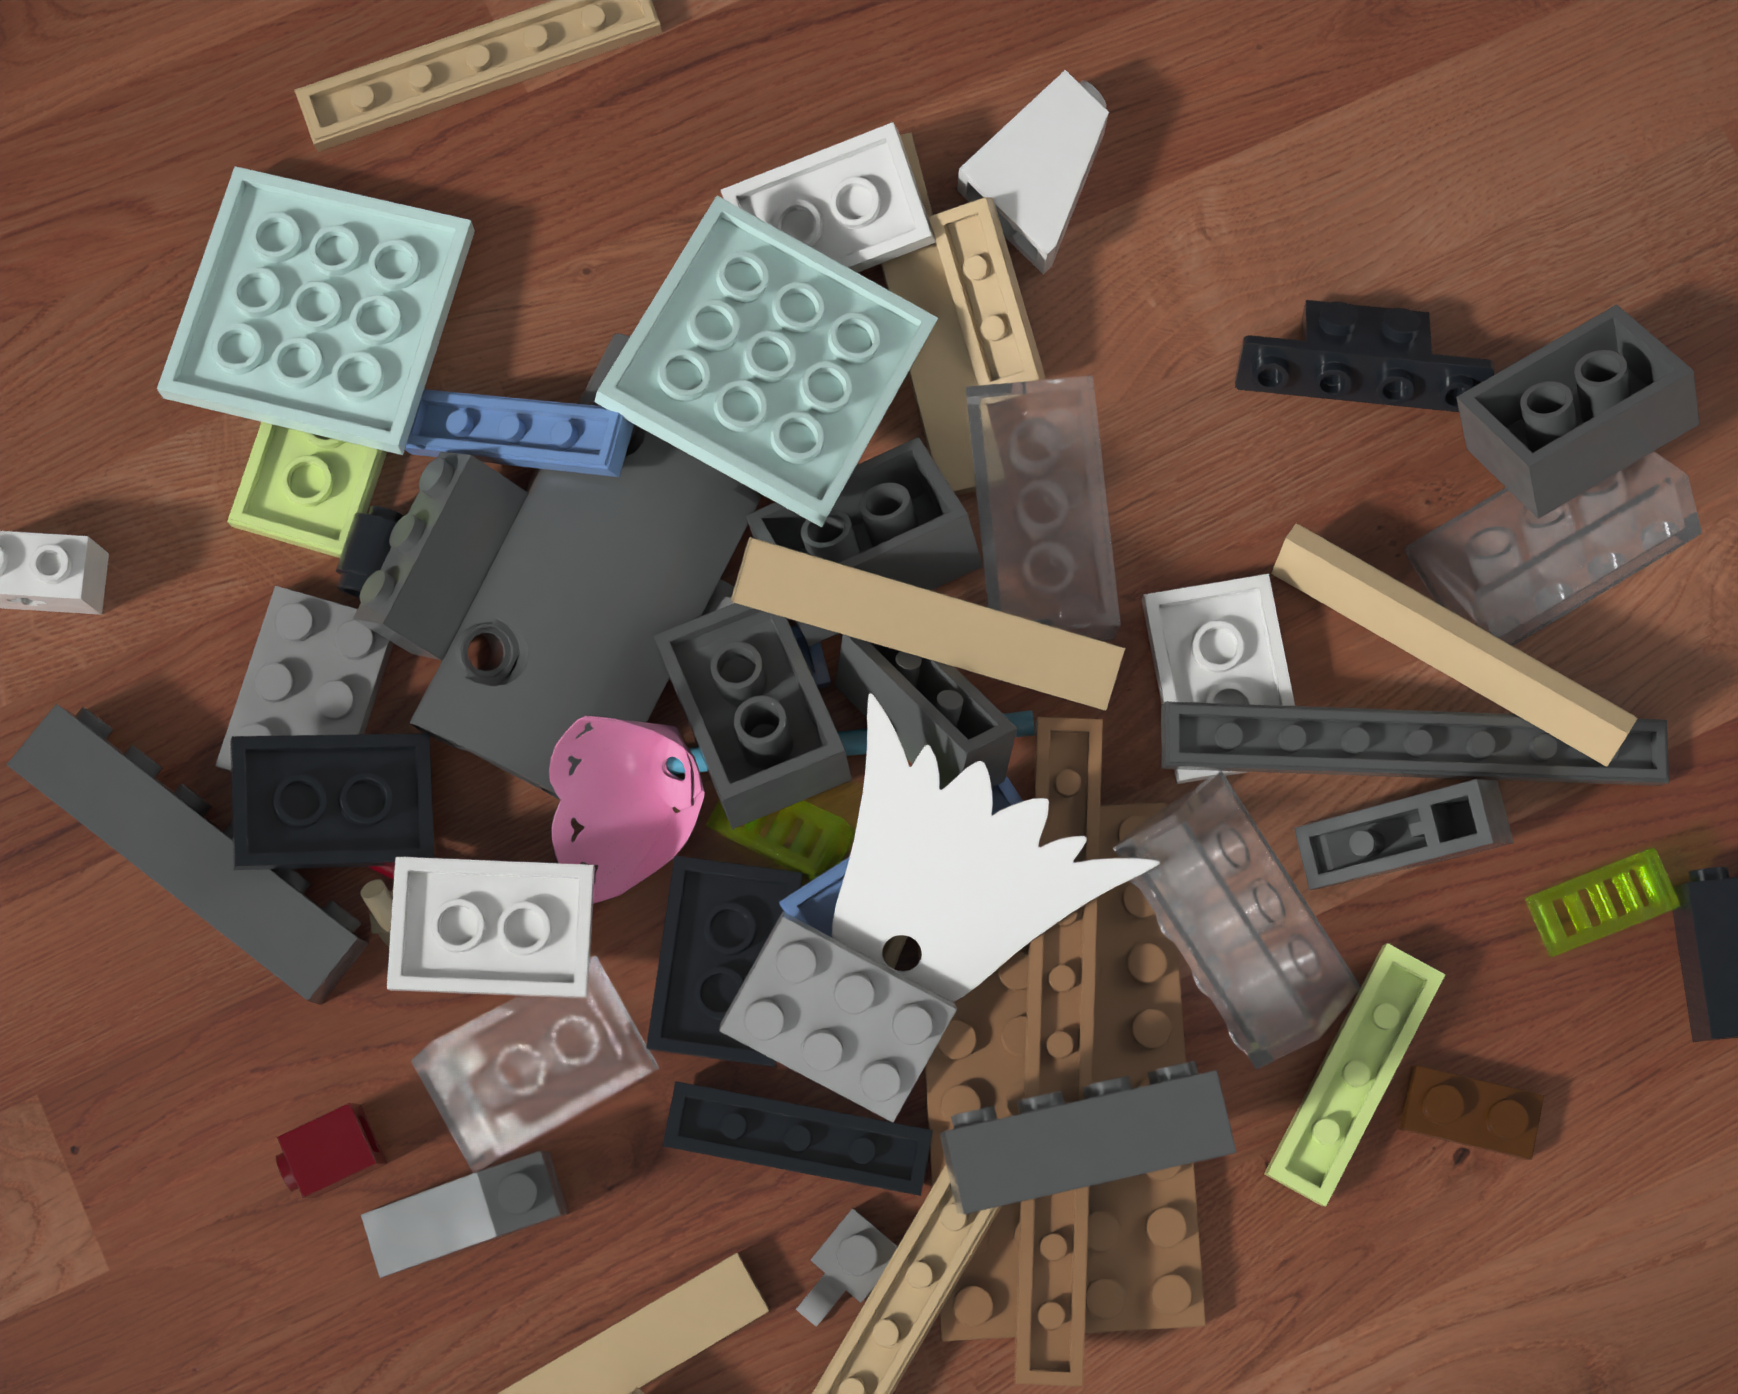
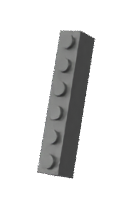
[6,704,369,1005]

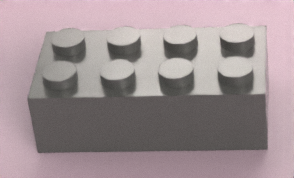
[939,1061,1237,1214]

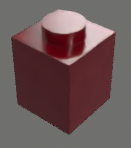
[276,1103,387,1198]

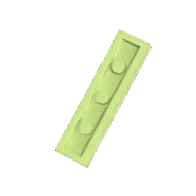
[1264,943,1445,1206]

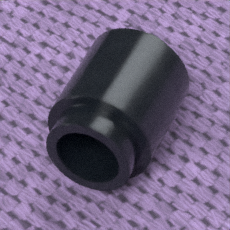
[336,506,404,599]

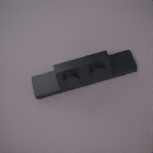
[1235,300,1494,412]

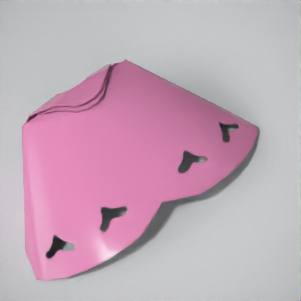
[549,716,705,904]

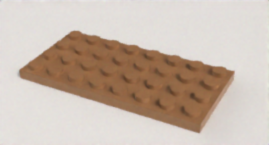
[917,802,1206,1341]

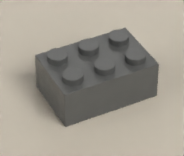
[1457,304,1700,519]
[746,437,983,647]

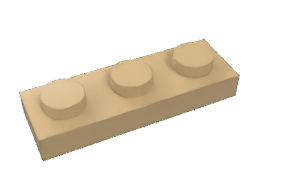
[929,197,1046,397]

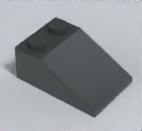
[654,603,852,829]

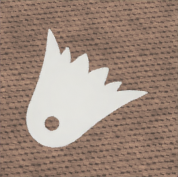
[832,693,1160,1002]

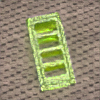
[706,799,855,881]
[1525,847,1680,958]

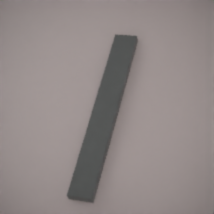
[1161,701,1669,786]

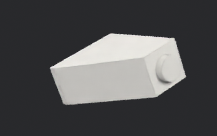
[957,70,1109,274]

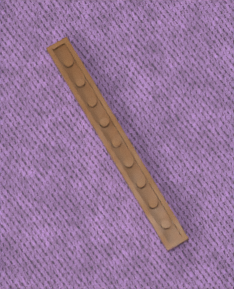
[1014,717,1103,1387]

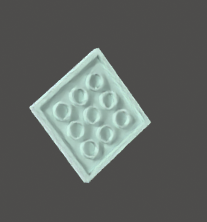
[157,166,475,455]
[594,195,938,527]

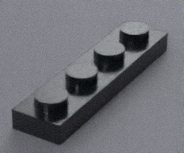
[662,1081,933,1196]

